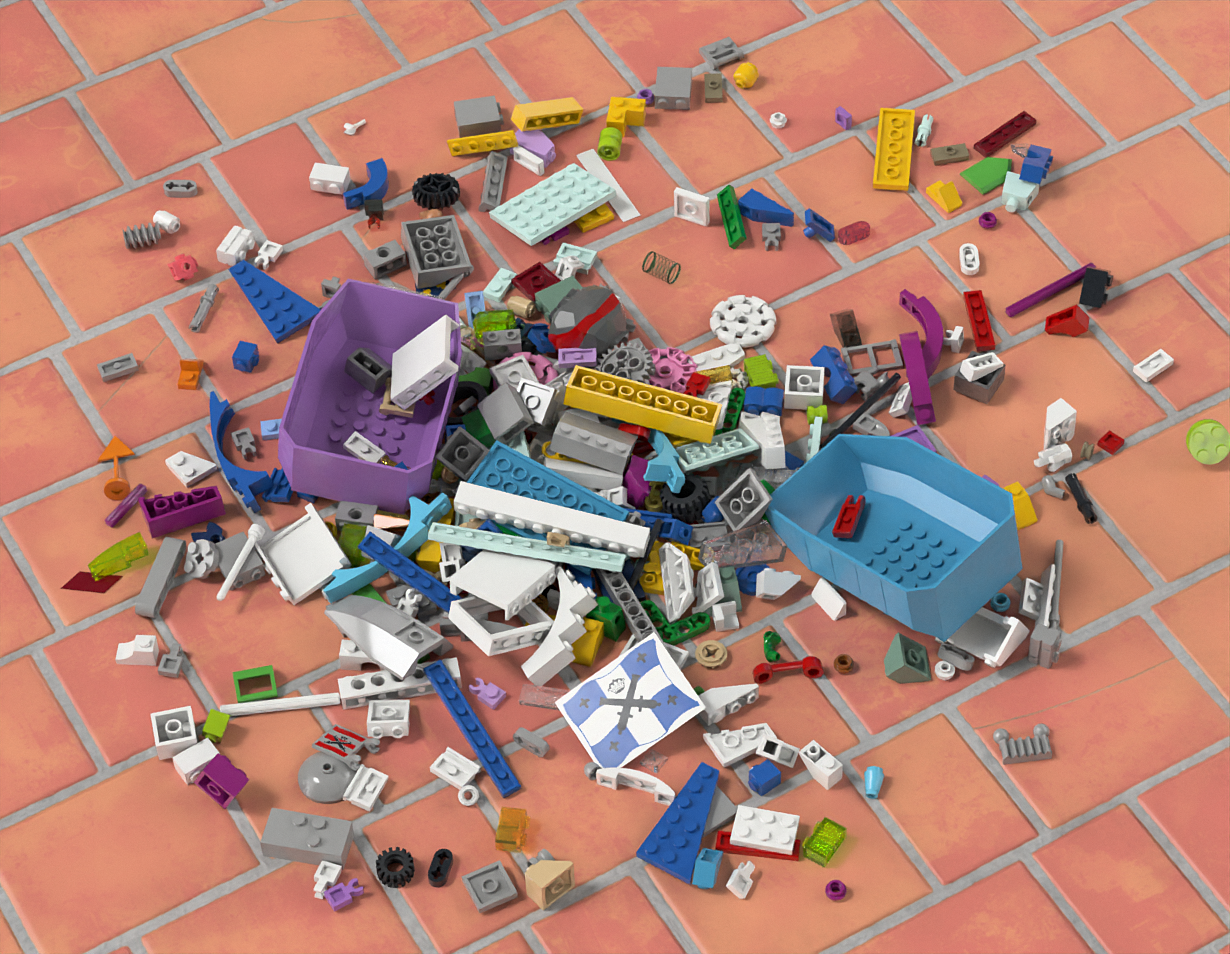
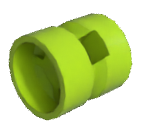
[597,127,623,161]

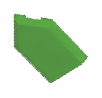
[960,157,1012,195]

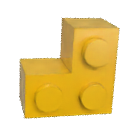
[606,97,646,138]

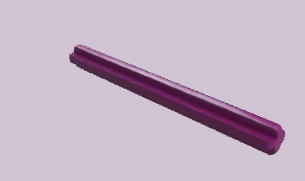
[1005,262,1096,317]

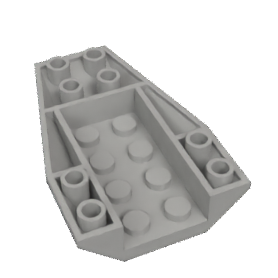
[324,595,453,680]

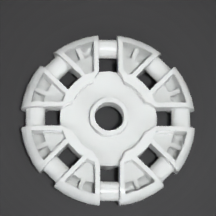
[710,295,776,348]

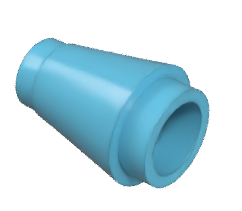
[864,766,885,799]

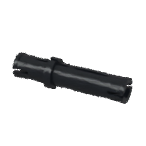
[1065,473,1098,524]

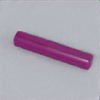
[105,483,147,528]

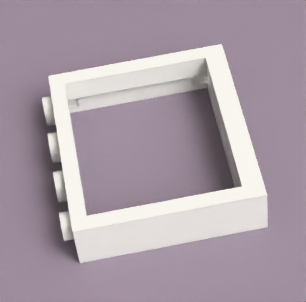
[448,596,554,656]

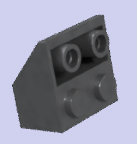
[344,347,392,393]

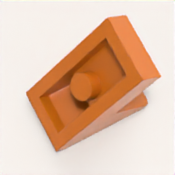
[177,358,204,390]

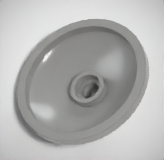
[298,751,358,804]

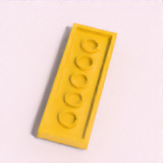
[873,108,915,191]

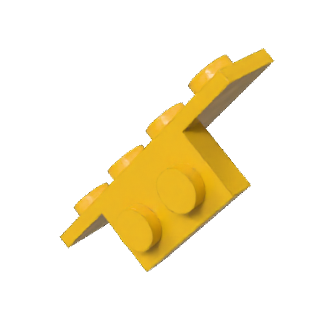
[447,130,519,156]

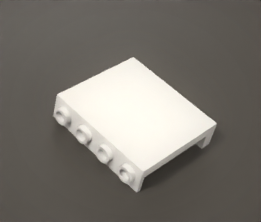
[390,315,459,410]
[254,503,352,605]
[450,549,556,621]

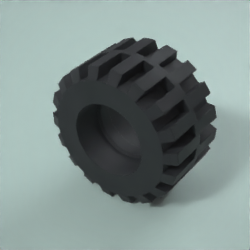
[660,473,711,523]

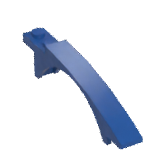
[210,391,274,513]

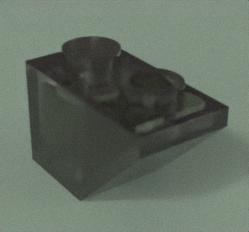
[830,309,862,348]

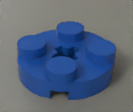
[527,323,557,353]

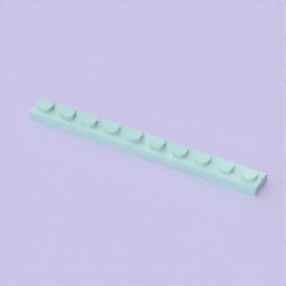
[428,522,626,572]

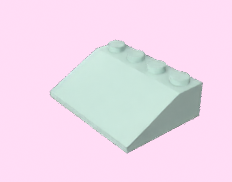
[674,428,759,475]

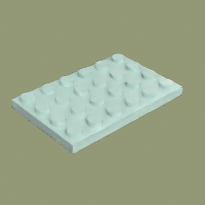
[489,163,617,246]

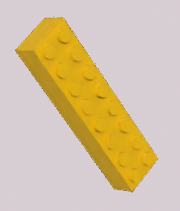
[563,365,722,444]

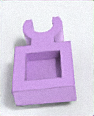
[469,678,506,710]

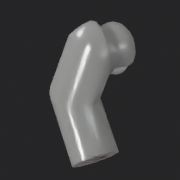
[1041,475,1065,499]

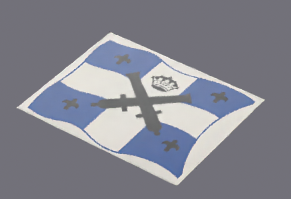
[555,632,706,769]

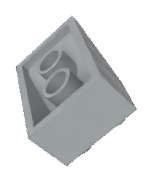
[715,468,773,533]

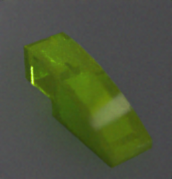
[88,532,149,581]

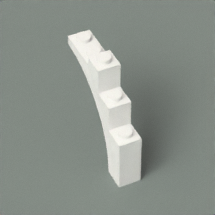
[521,566,598,688]

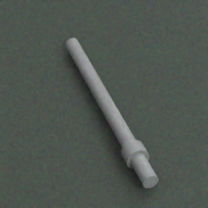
[1048,540,1064,630]

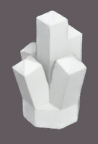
[1034,443,1072,472]

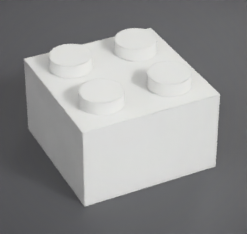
[784,365,824,410]
[151,706,198,760]

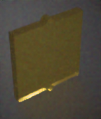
[377,510,410,520]

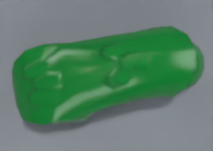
[763,631,781,662]

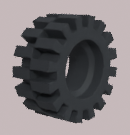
[376,847,415,888]

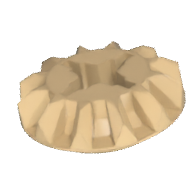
[695,640,727,669]

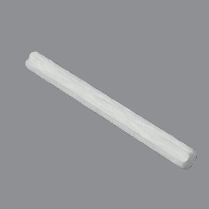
[220,693,340,716]

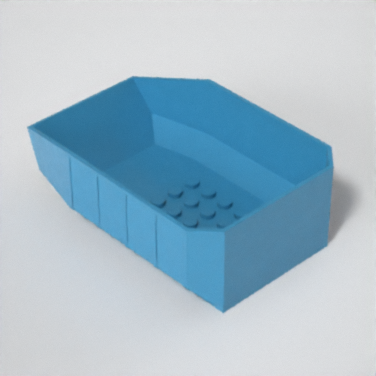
[765,434,1023,642]

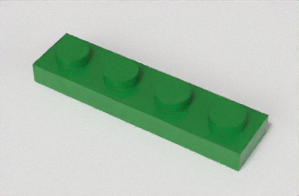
[717,185,747,249]

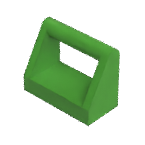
[232,665,278,703]

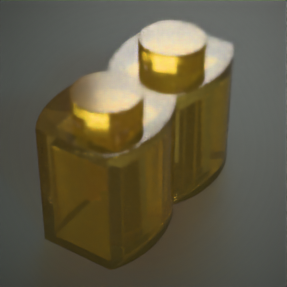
[495,807,530,853]

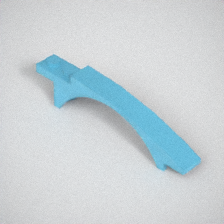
[611,418,685,493]
[323,493,452,603]

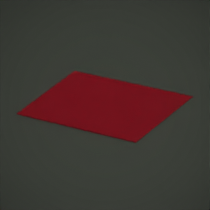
[61,571,123,593]

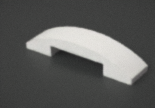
[596,768,675,806]

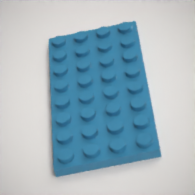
[467,440,629,575]

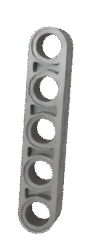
[135,537,186,618]

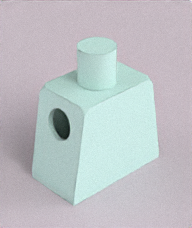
[1001,171,1040,212]

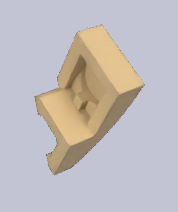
[547,532,570,547]

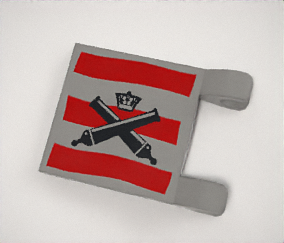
[312,724,380,770]

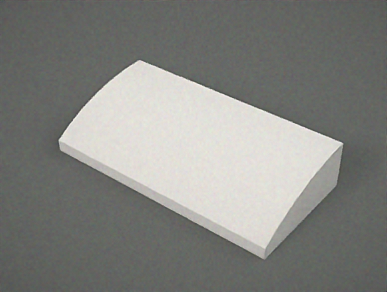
[544,457,623,490]

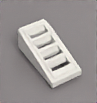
[960,352,1004,382]

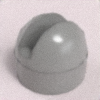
[584,762,602,780]

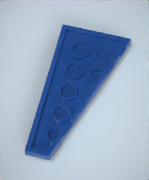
[228,260,321,344]
[636,762,719,885]

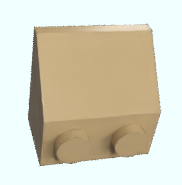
[525,860,575,911]

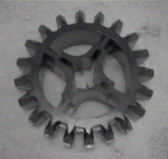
[412,172,460,210]

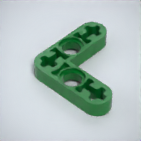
[640,600,710,646]

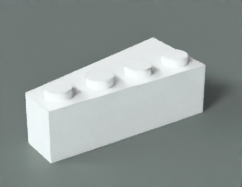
[740,415,785,469]

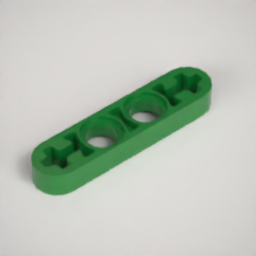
[714,388,746,436]

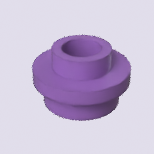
[637,89,654,105]

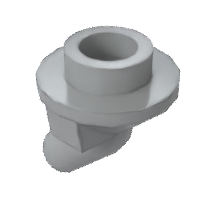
[621,319,636,343]

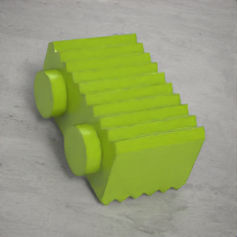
[744,354,779,389]

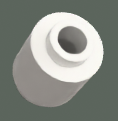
[153,210,180,234]

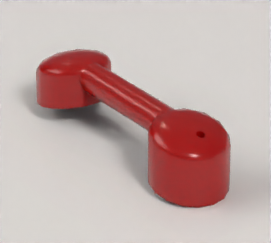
[752,656,824,684]

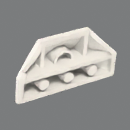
[659,543,696,624]

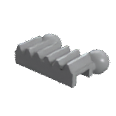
[993,723,1052,765]

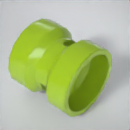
[807,405,828,425]

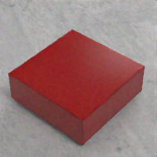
[1097,430,1125,455]

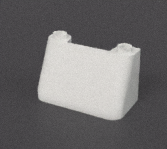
[935,607,1029,668]

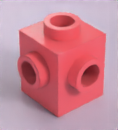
[167,253,198,281]

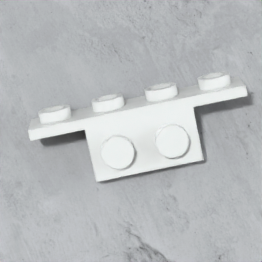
[1018,564,1056,629]

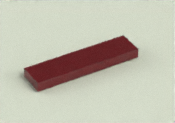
[974,111,1036,158]

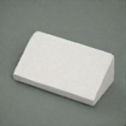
[811,577,846,621]

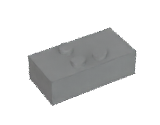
[260,808,354,870]

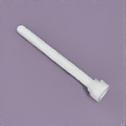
[217,524,265,601]

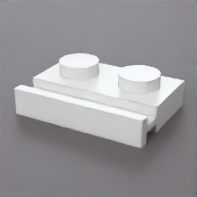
[430,747,481,790]
[343,764,388,812]

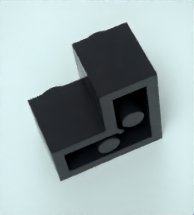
[1079,266,1114,308]

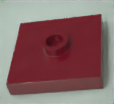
[511,262,561,302]

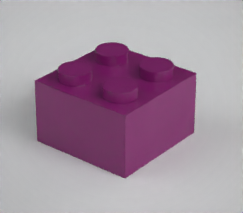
[194,753,249,809]

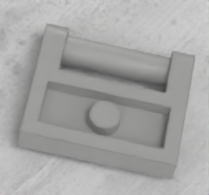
[699,37,744,70]

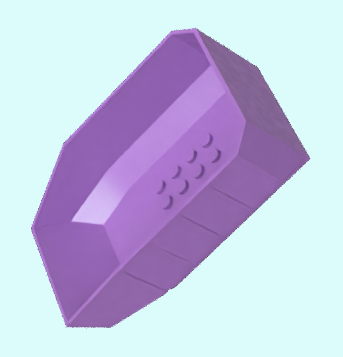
[278,279,462,515]

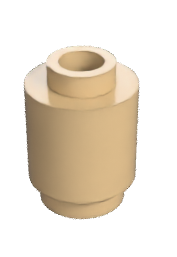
[507,296,536,318]

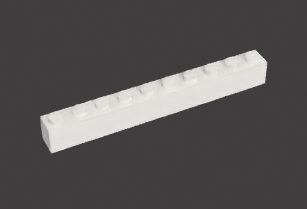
[454,481,650,558]

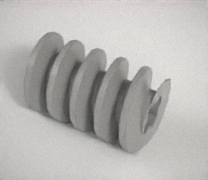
[122,221,161,249]

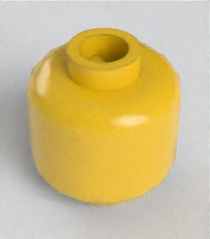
[733,62,759,89]

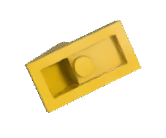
[926,180,963,214]

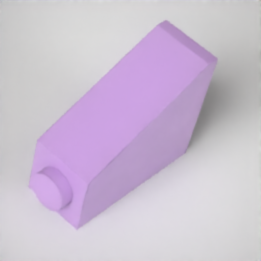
[510,129,556,168]

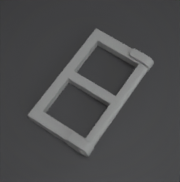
[841,339,903,376]

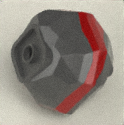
[548,285,629,358]

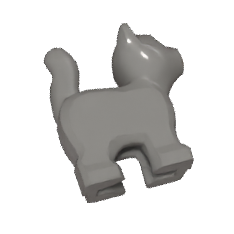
[854,366,889,402]

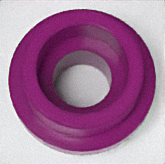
[979,212,997,229]
[825,880,846,901]

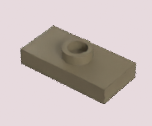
[704,73,723,103]
[930,143,969,165]

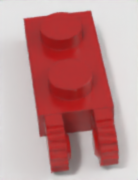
[832,495,866,538]

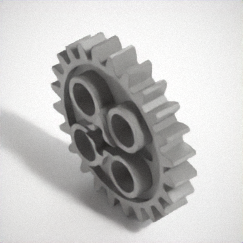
[595,342,654,384]

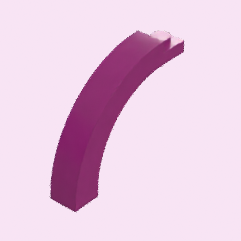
[899,289,943,379]
[899,331,936,425]

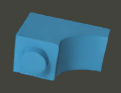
[692,848,723,889]

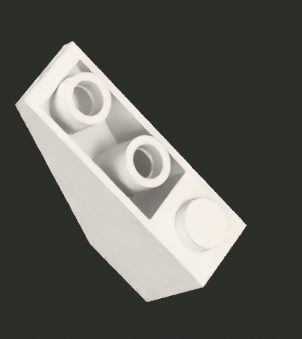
[698,684,759,726]

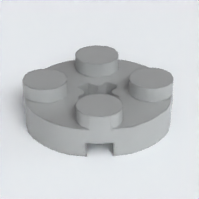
[184,539,219,579]

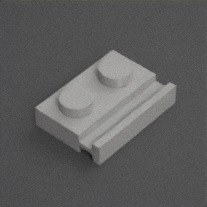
[689,521,730,551]

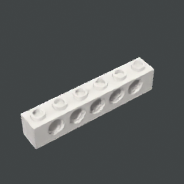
[338,657,462,710]

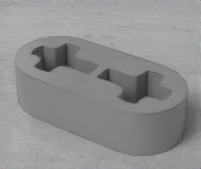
[163,180,198,198]
[937,643,975,671]
[513,727,550,757]

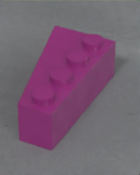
[138,486,226,539]

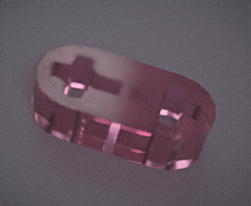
[838,221,870,245]

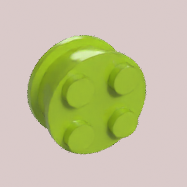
[1186,419,1230,464]

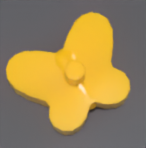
[643,551,662,575]

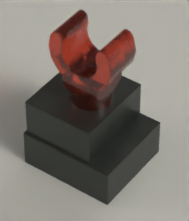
[364,199,384,229]

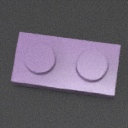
[558,348,597,368]

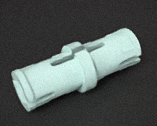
[915,114,934,147]

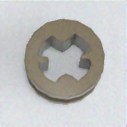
[1080,441,1095,460]

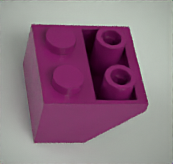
[621,455,652,510]

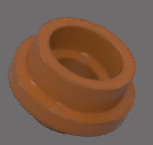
[834,654,854,673]

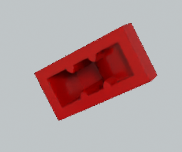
[1045,304,1090,337]

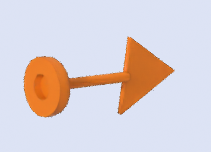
[97,436,135,500]

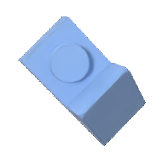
[464,291,488,329]

